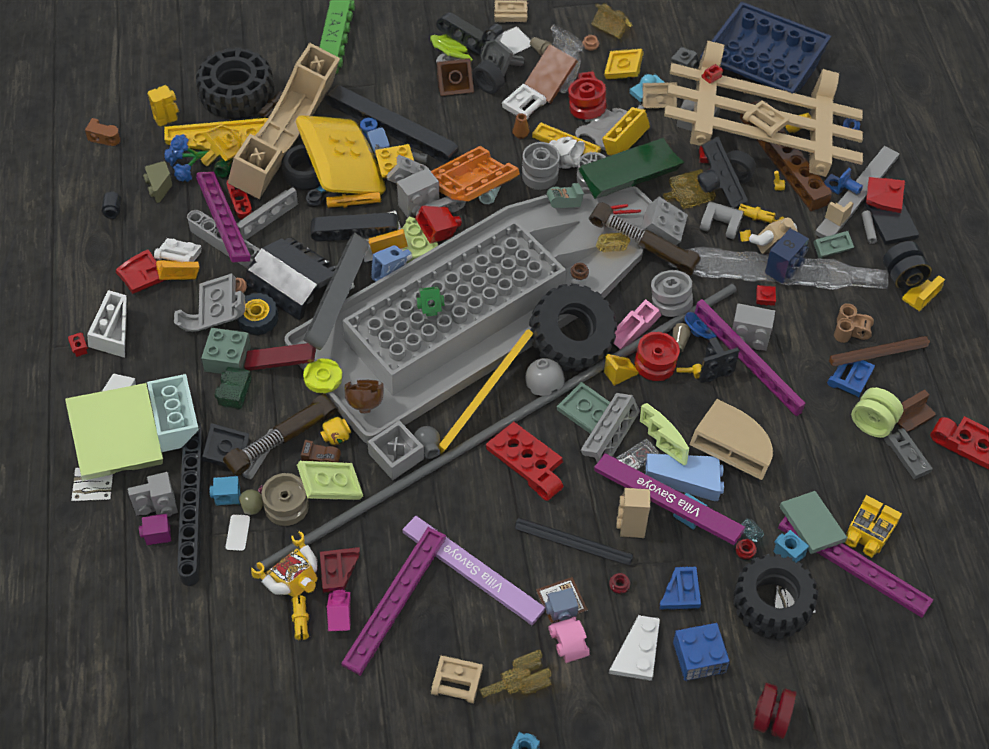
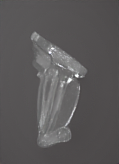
[550,24,585,93]

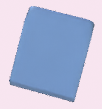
[367,128,390,152]

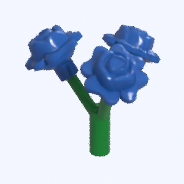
[164,134,208,182]

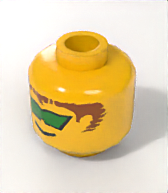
[320,417,351,446]

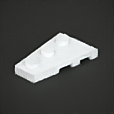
[609,616,660,681]

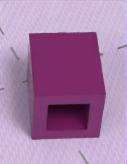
[139,514,171,545]

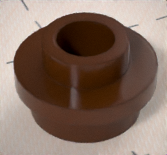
[570,263,589,280]

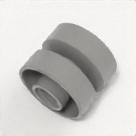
[522,142,560,190]

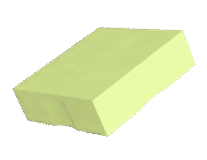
[65,383,163,481]

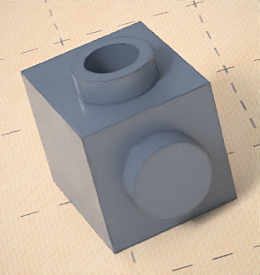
[545,588,579,621]

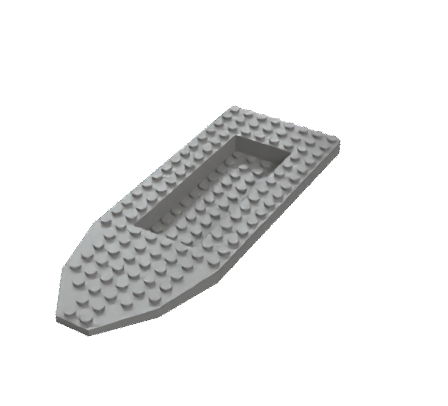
[285,187,652,444]

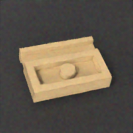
[495,0,527,22]
[642,83,677,108]

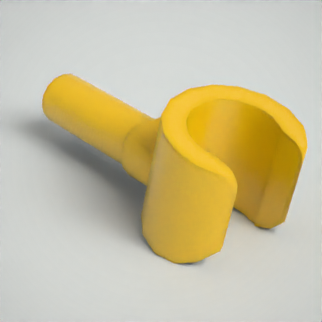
[774,171,785,191]
[677,364,702,379]

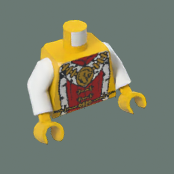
[251,531,317,597]

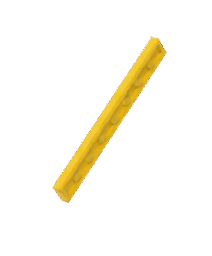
[438,329,533,455]

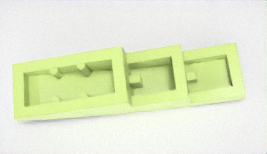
[640,403,689,466]

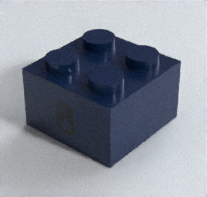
[765,228,809,284]

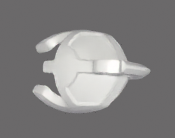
[549,137,585,168]

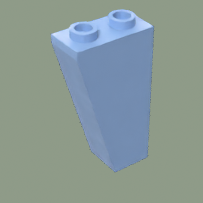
[646,454,724,501]

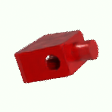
[415,206,461,243]

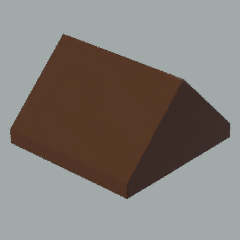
[437,58,474,96]

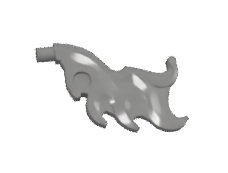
[575,105,644,151]

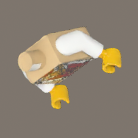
[740,217,797,254]

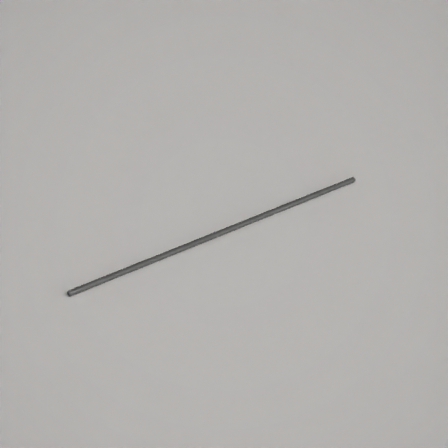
[254,284,737,572]

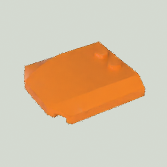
[431,146,520,201]

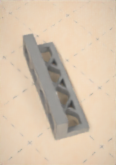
[236,187,298,240]
[581,393,640,463]

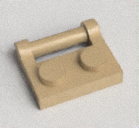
[743,101,790,138]
[431,656,483,704]

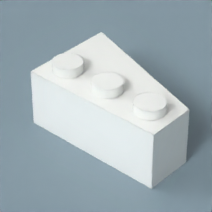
[87,290,127,358]

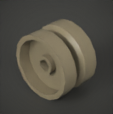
[261,473,309,526]

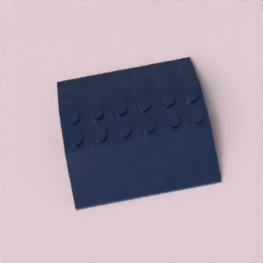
[700,2,831,94]

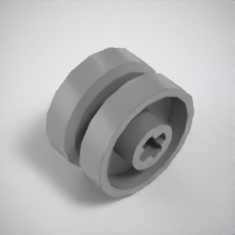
[651,270,693,317]

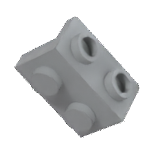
[387,155,427,184]

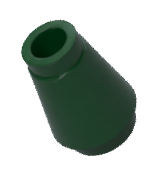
[214,158,234,178]

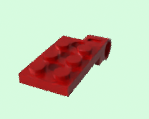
[930,416,989,469]
[486,421,563,501]

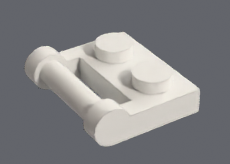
[502,84,547,119]
[154,238,201,262]

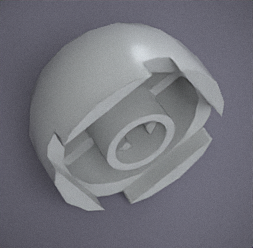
[526,358,565,396]

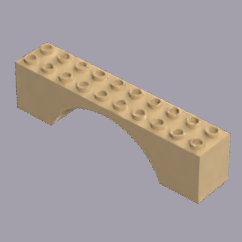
[228,43,340,199]

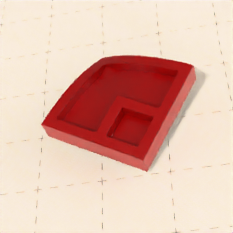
[866,177,905,213]
[116,249,164,294]

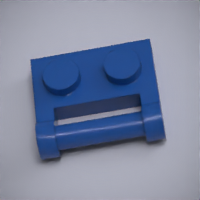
[827,360,875,397]

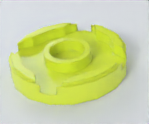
[303,358,342,393]

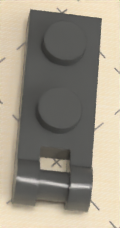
[884,428,932,479]

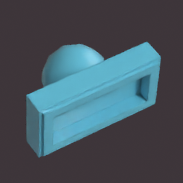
[630,74,665,102]

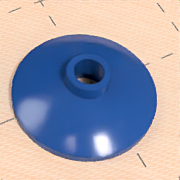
[684,312,716,339]

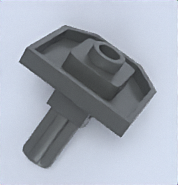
[481,39,524,76]

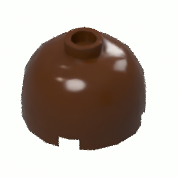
[344,379,384,413]

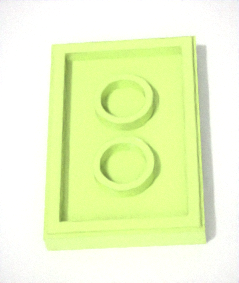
[297,461,363,500]

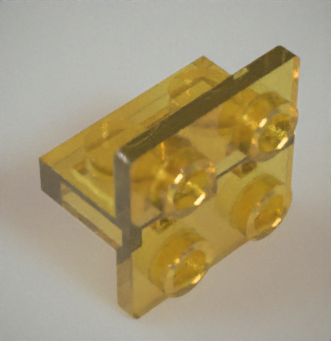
[591,3,632,39]

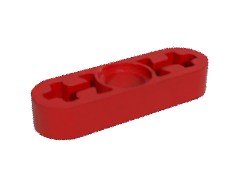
[227,180,252,220]

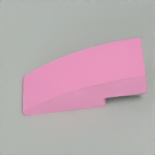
[613,299,662,349]

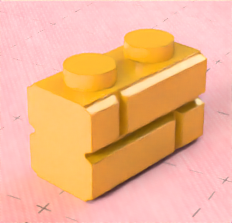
[148,85,179,126]

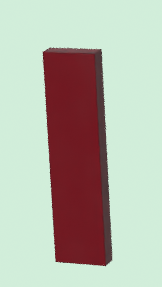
[244,343,316,371]

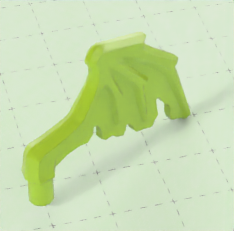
[430,29,473,61]

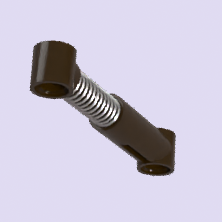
[589,202,701,275]
[223,393,338,476]

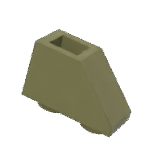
[143,161,172,203]

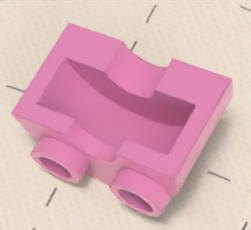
[548,617,590,663]

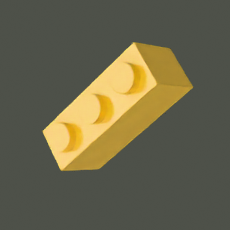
[602,107,650,155]

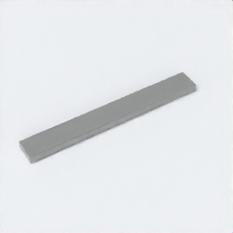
[815,146,899,238]

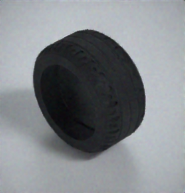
[282,145,320,190]

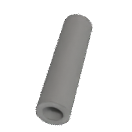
[862,211,877,244]

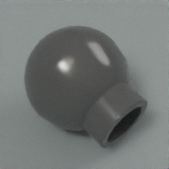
[414,426,440,459]

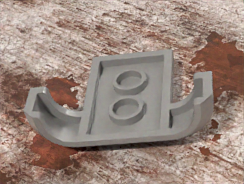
[174,274,245,332]

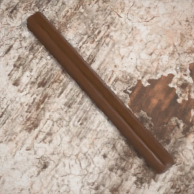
[829,336,930,366]

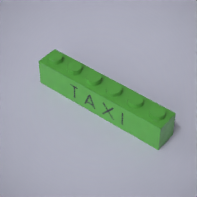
[320,0,355,74]

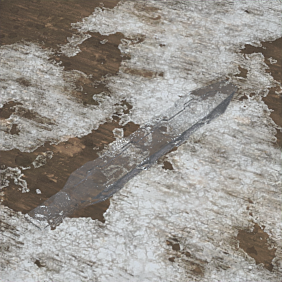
[668,247,888,289]

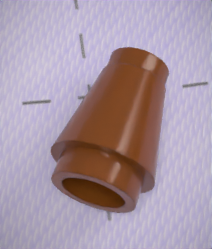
[513,113,530,139]

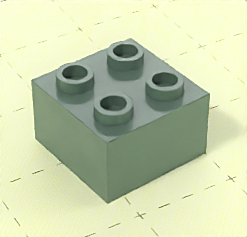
[201,328,251,377]

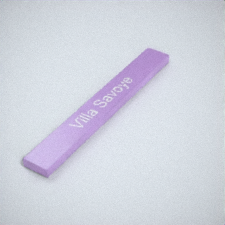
[403,516,545,625]

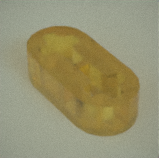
[596,233,630,252]

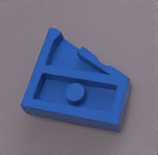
[659,567,701,609]

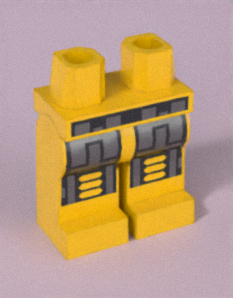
[845,495,902,557]

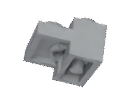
[128,472,178,516]

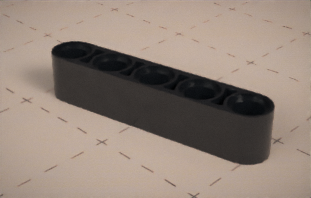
[311,213,399,241]

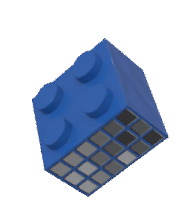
[673,623,729,681]

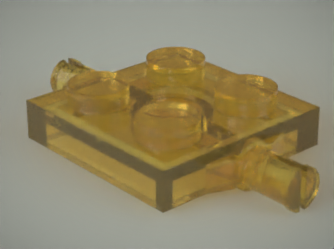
[663,169,716,209]

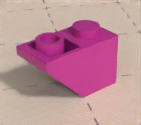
[327,590,351,631]

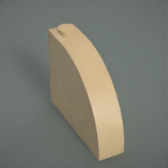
[690,399,773,480]

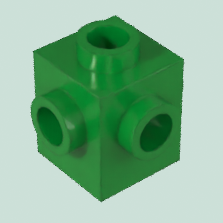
[416,286,445,316]

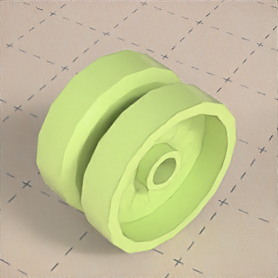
[851,388,903,438]

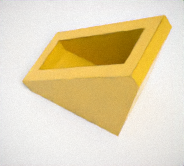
[604,354,638,386]

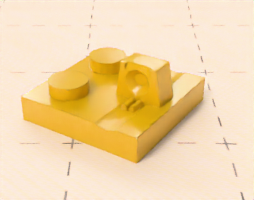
[604,49,643,79]

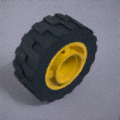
[237,293,279,335]

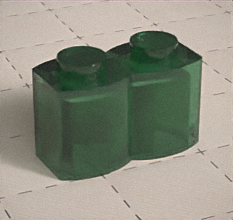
[215,367,252,409]

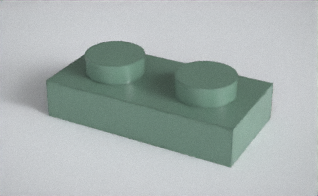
[813,231,854,258]

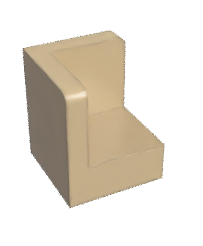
[825,201,854,226]

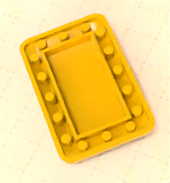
[296,115,386,195]

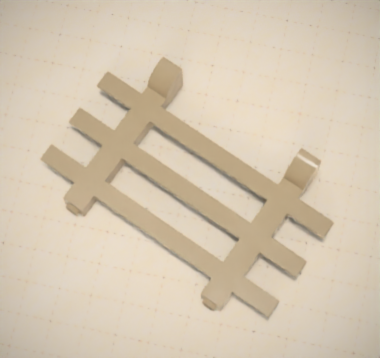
[664,41,863,177]

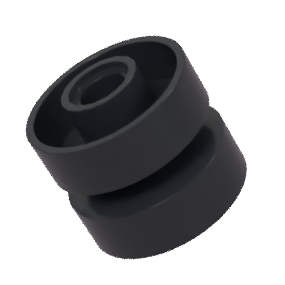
[883,241,932,290]

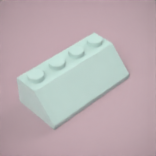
[147,374,198,452]

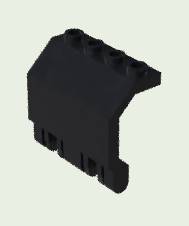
[245,237,337,320]

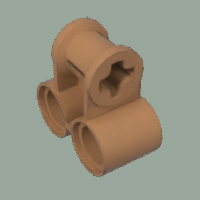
[834,304,874,343]

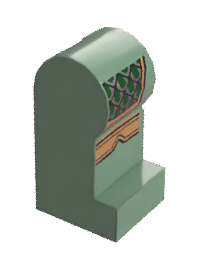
[547,183,584,208]

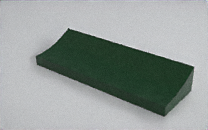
[578,138,684,199]

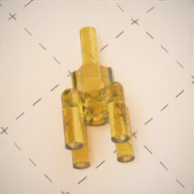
[480,650,552,698]

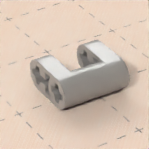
[700,202,744,239]

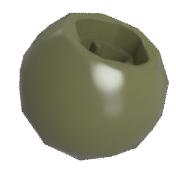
[239,489,264,515]

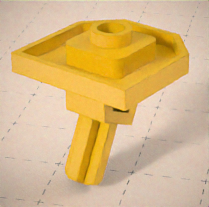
[201,124,243,166]

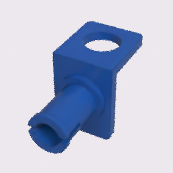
[824,168,863,195]

